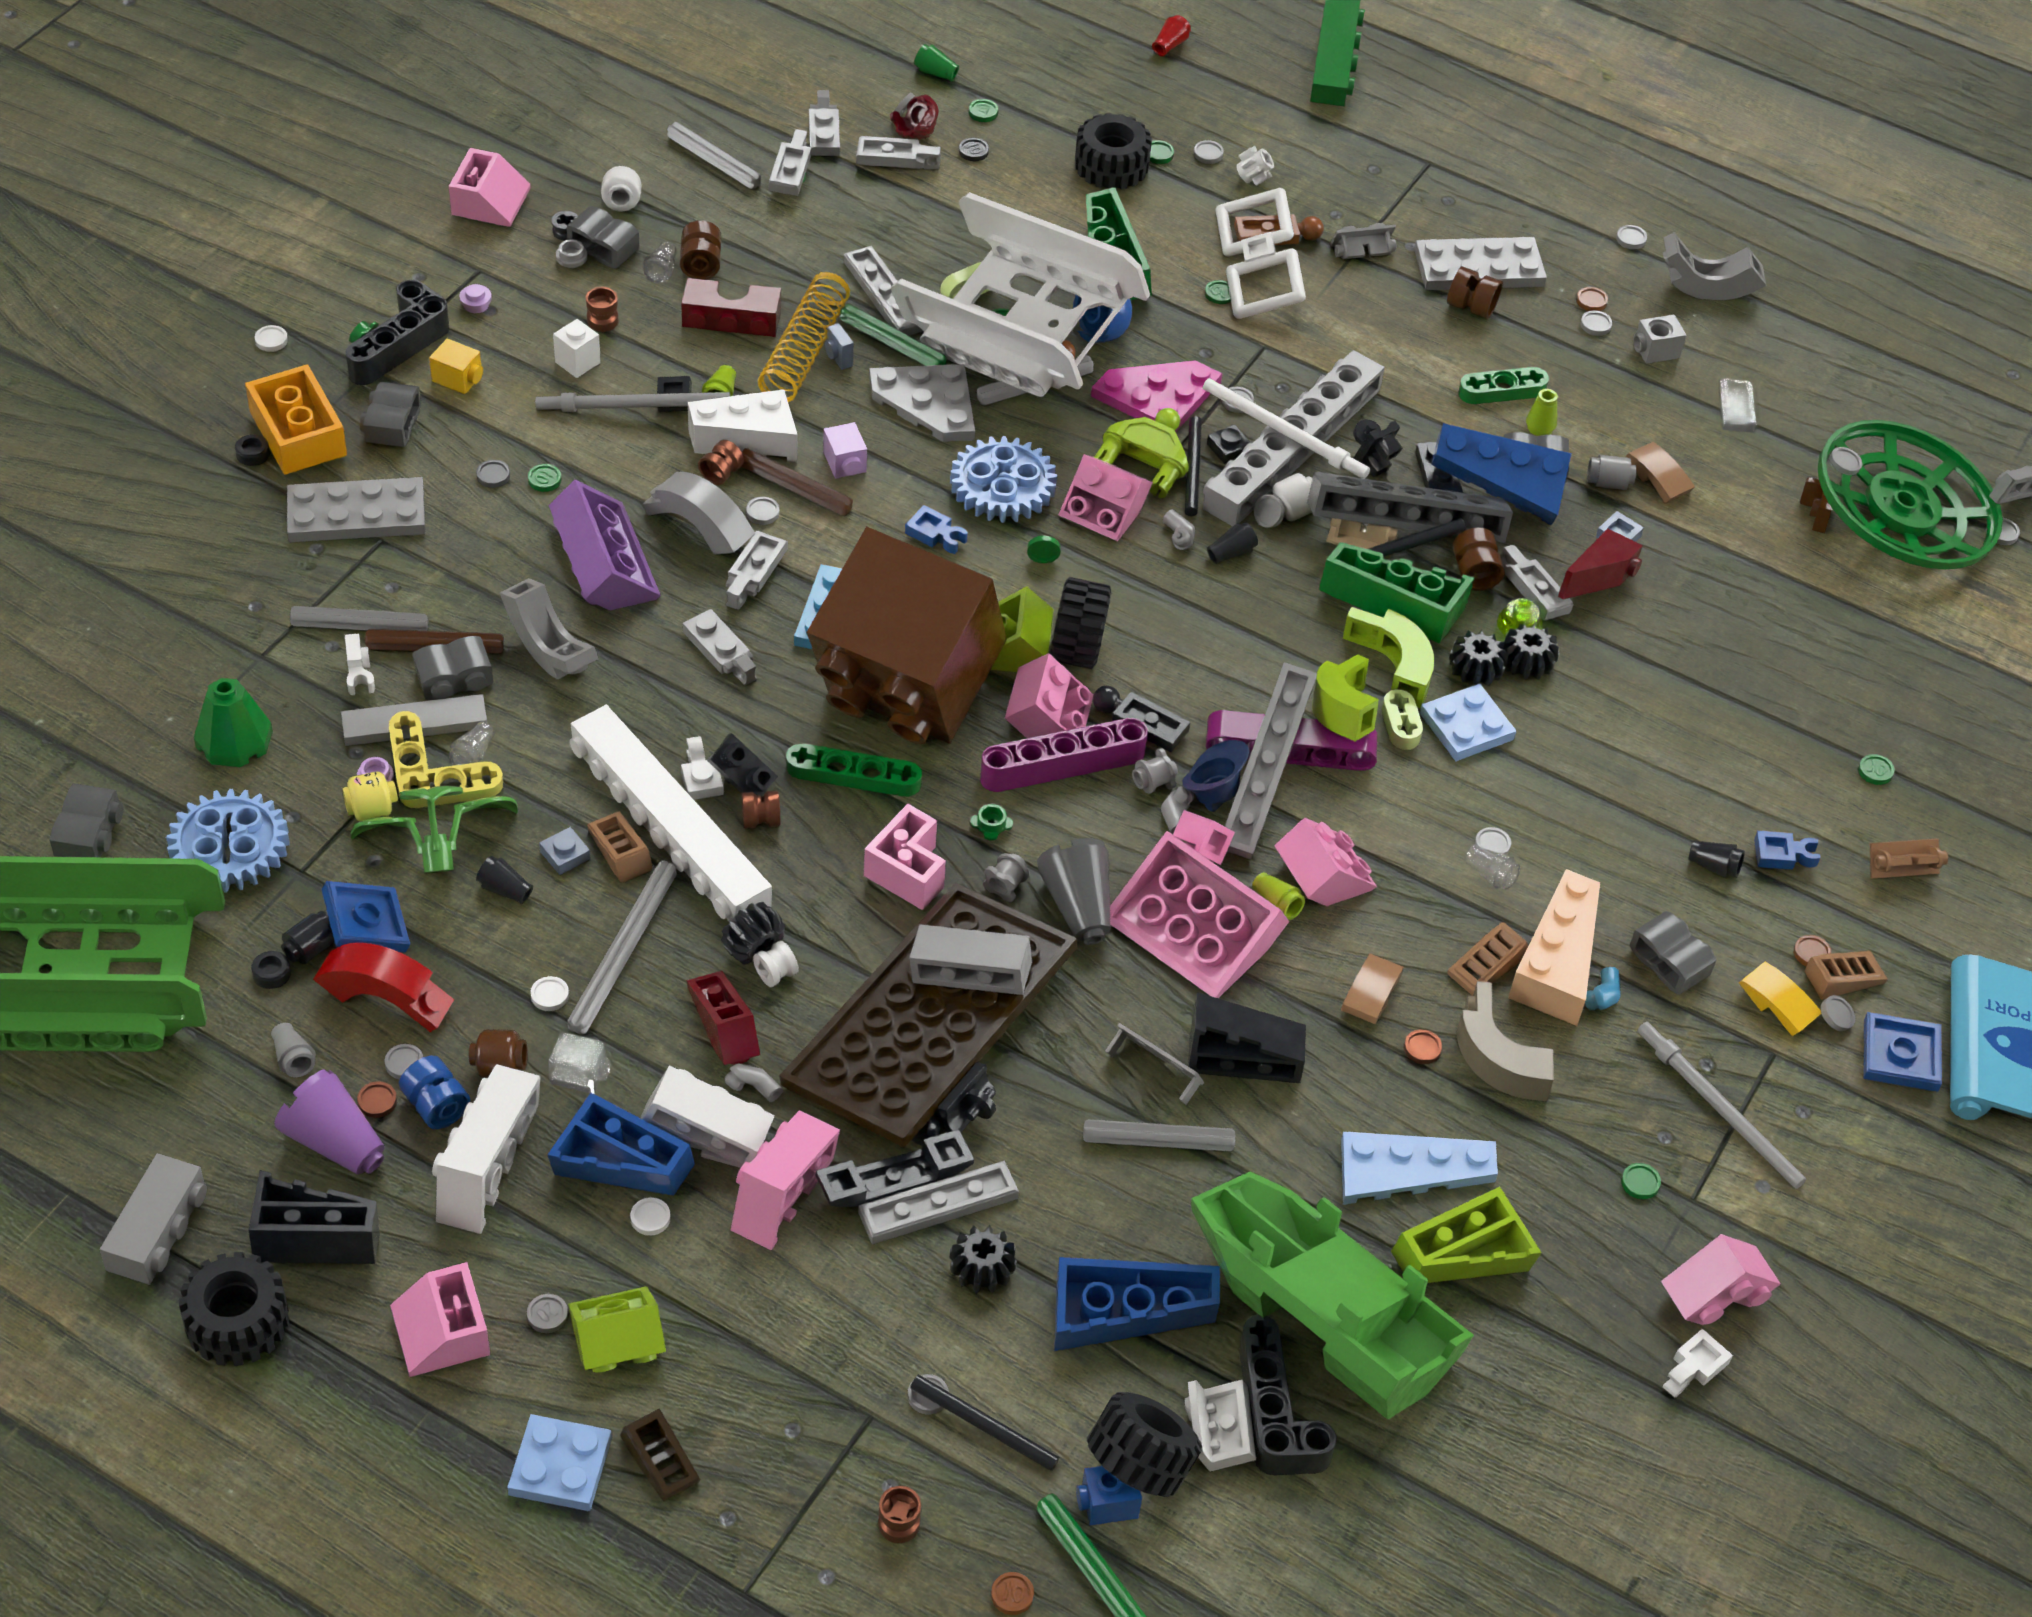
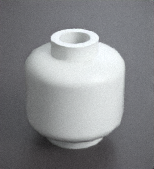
[601,166,642,212]
[1273,473,1312,522]

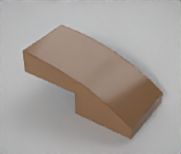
[1626,442,1695,504]
[1341,954,1404,1024]

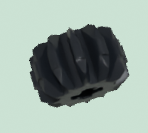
[1503,623,1559,680]
[1449,630,1508,686]
[721,902,786,965]
[949,1225,1017,1294]

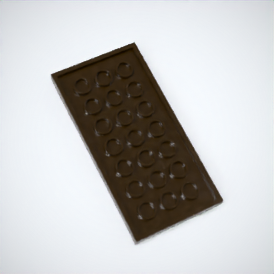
[779,883,1078,1148]

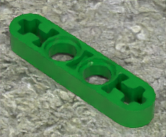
[786,743,922,797]

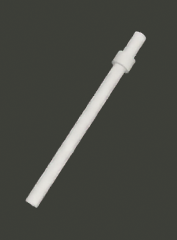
[1203,378,1370,479]

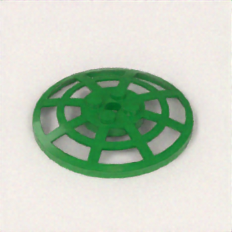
[1817,420,2003,570]

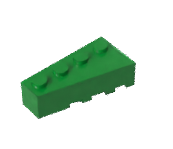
[1310,0,1365,107]
[1319,542,1474,644]

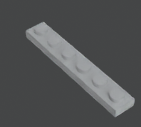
[1225,662,1317,860]

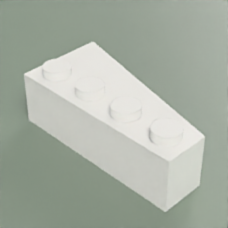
[432,1064,540,1234]

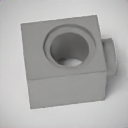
[1633,314,1687,364]

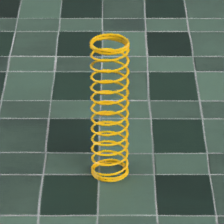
[758,272,850,403]

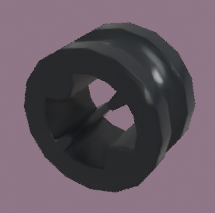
[552,211,578,241]

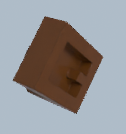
[1800,477,1832,534]

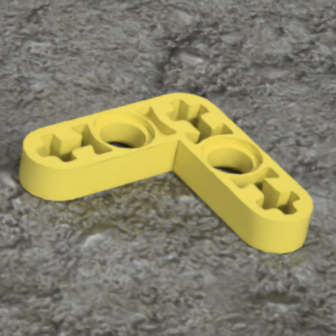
[389,711,503,808]

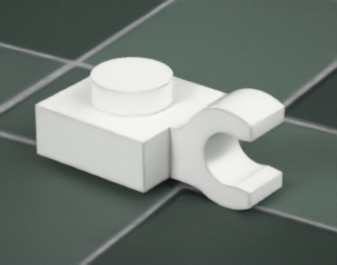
[345,633,375,695]
[681,736,724,800]
[1663,1329,1733,1398]

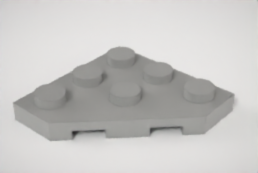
[869,364,975,442]

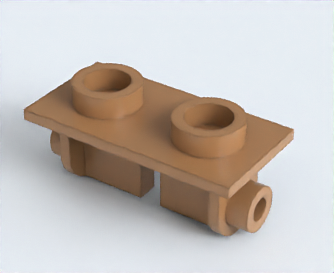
[1870,838,1948,879]

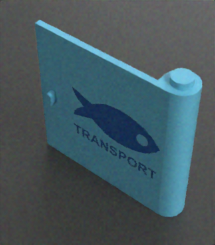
[1950,954,2032,1120]

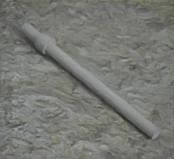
[535,392,730,412]
[1637,1021,1806,1189]

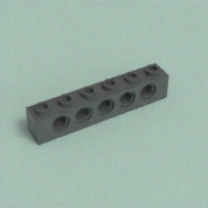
[1307,471,1513,543]

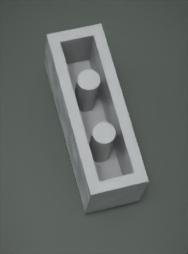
[909,925,1032,995]
[99,1153,207,1285]

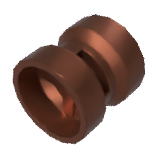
[586,287,619,332]
[698,439,744,485]
[742,791,781,829]
[878,1486,921,1544]

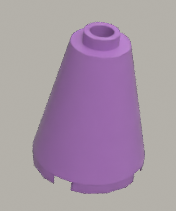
[274,1069,385,1175]

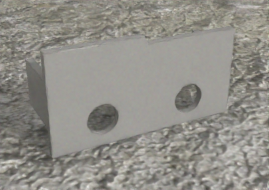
[1105,1023,1204,1105]

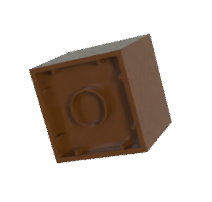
[806,526,1007,744]

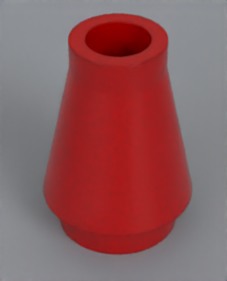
[1152,15,1191,56]

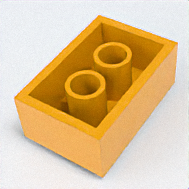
[245,364,347,475]

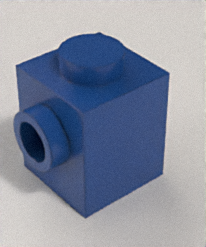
[1076,1466,1142,1525]

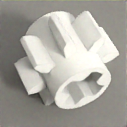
[1237,146,1274,186]

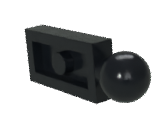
[1093,685,1190,753]

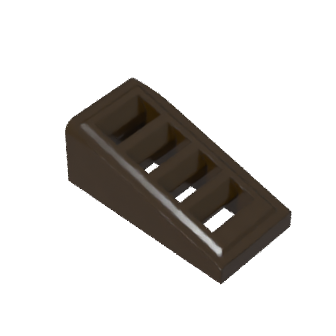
[620,1408,701,1502]

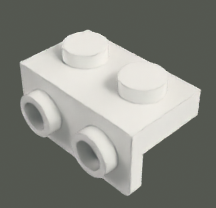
[1185,1380,1256,1471]

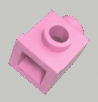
[1173,810,1235,865]

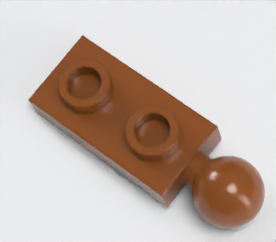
[1234,214,1324,245]

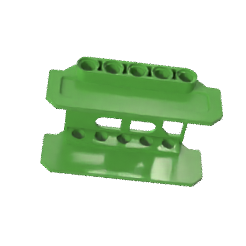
[0,856,225,1052]

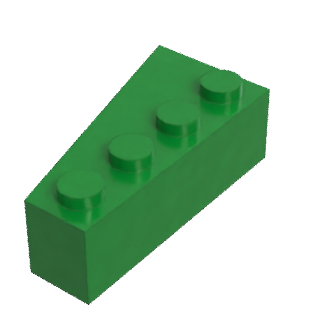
[1086,187,1152,301]

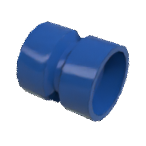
[399,1055,471,1129]

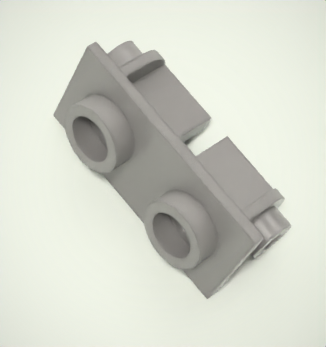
[1330,223,1397,260]

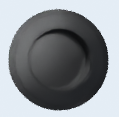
[235,434,270,466]
[251,951,291,989]

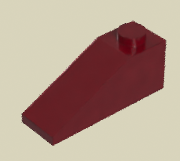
[1557,528,1643,600]
[686,971,760,1065]

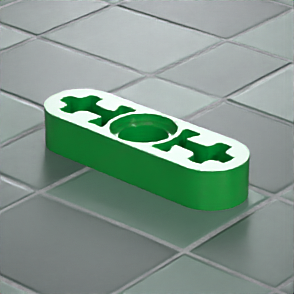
[1458,367,1549,404]

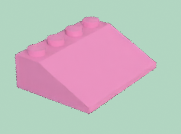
[1110,831,1289,998]

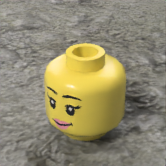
[342,771,398,821]

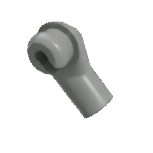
[1163,509,1195,550]
[1161,786,1194,835]
[725,1063,783,1102]

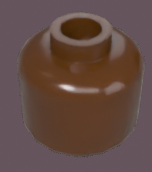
[469,1029,528,1078]

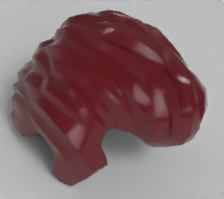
[890,94,939,140]

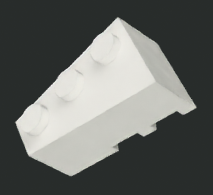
[688,389,797,462]
[640,1065,775,1168]

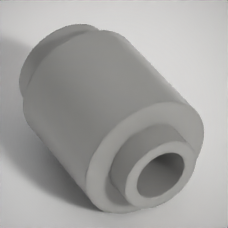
[1587,454,1636,490]

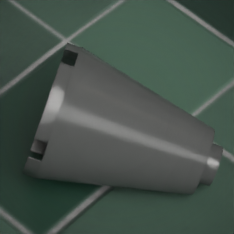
[1037,838,1111,945]

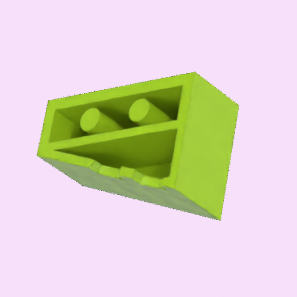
[1391,1187,1542,1283]

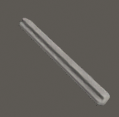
[568,860,677,1035]

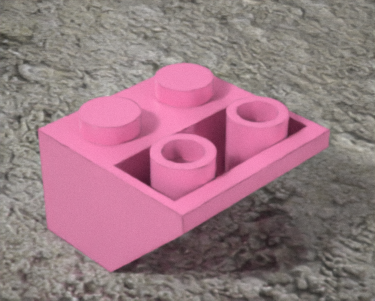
[449,148,531,227]
[1059,454,1153,541]
[1005,653,1094,738]
[1274,818,1377,906]
[390,1262,490,1377]

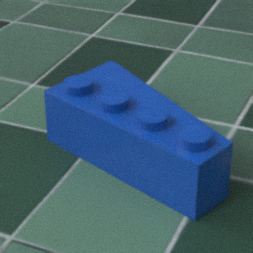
[1431,423,1572,525]
[1054,1257,1220,1351]

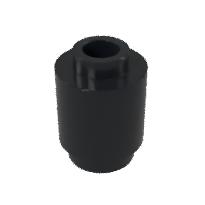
[281,911,334,964]

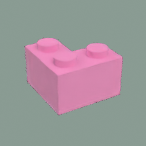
[864,804,946,910]
[1661,1234,1781,1325]

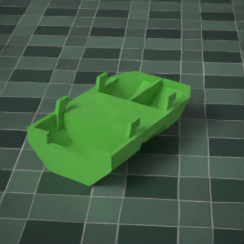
[1191,1171,1474,1420]

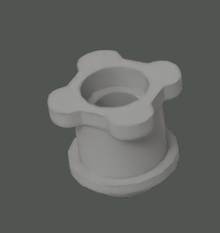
[1132,748,1178,794]
[983,853,1029,902]

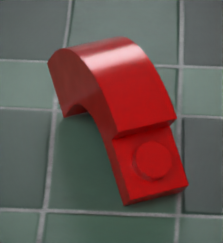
[313,943,454,1032]

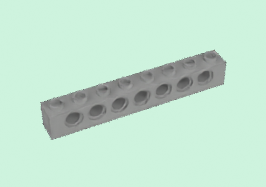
[1203,350,1385,526]

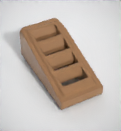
[587,811,652,882]
[1447,922,1528,996]
[1804,951,1887,1000]

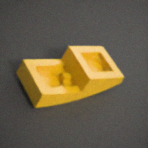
[1738,961,1822,1036]

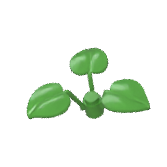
[350,786,518,873]

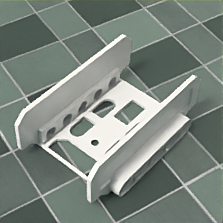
[890,192,1150,397]

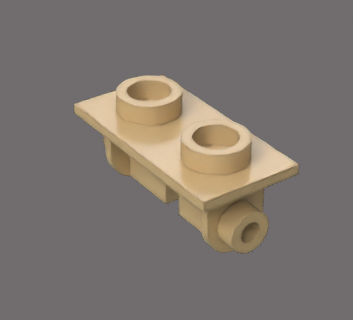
[1326,518,1398,559]

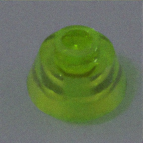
[1497,598,1543,636]

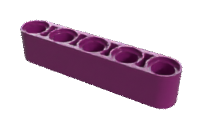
[1206,710,1377,771]
[980,718,1148,792]

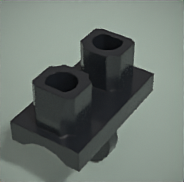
[1353,419,1403,477]
[707,733,778,797]
[933,1062,996,1133]

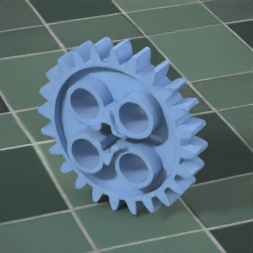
[950,436,1057,523]
[166,789,290,892]

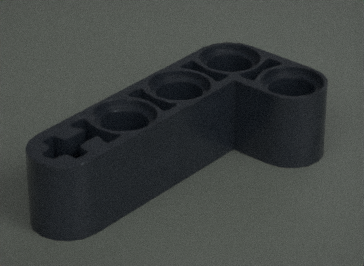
[345,280,449,385]
[1239,1315,1337,1476]

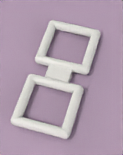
[1216,188,1306,319]

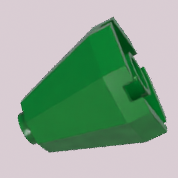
[194,678,273,767]

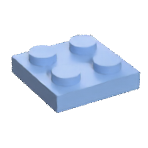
[1420,684,1516,761]
[507,1414,612,1511]

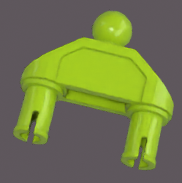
[1093,408,1189,498]

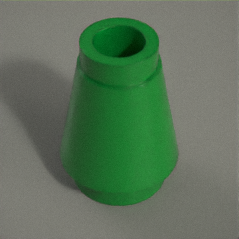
[914,44,959,81]

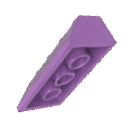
[549,480,661,610]

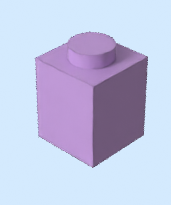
[823,422,867,479]

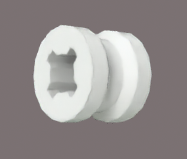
[753,941,799,987]

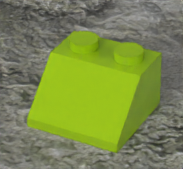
[991,586,1054,672]
[568,1286,666,1372]

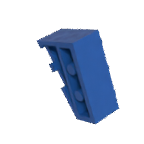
[547,1093,695,1196]

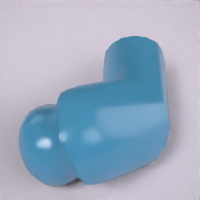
[1585,967,1620,1010]

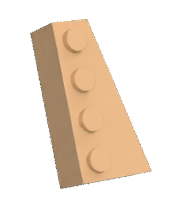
[1508,869,1600,1026]

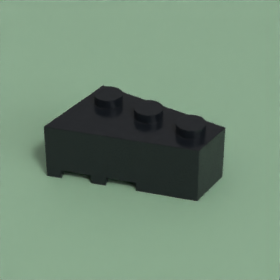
[1188,992,1306,1083]
[248,1170,380,1264]

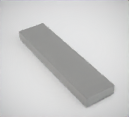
[844,246,923,336]
[341,694,488,746]
[858,1161,1019,1244]

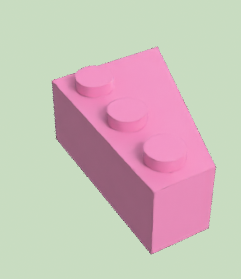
[731,1110,840,1250]

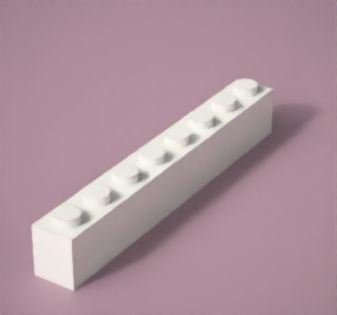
[570,704,772,921]

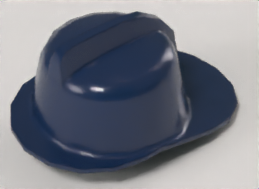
[1182,740,1250,812]

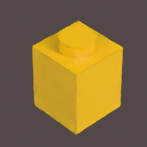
[429,338,483,394]

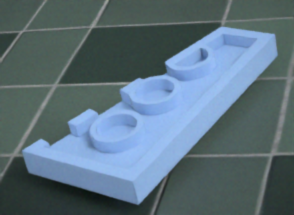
[1341,1132,1498,1205]

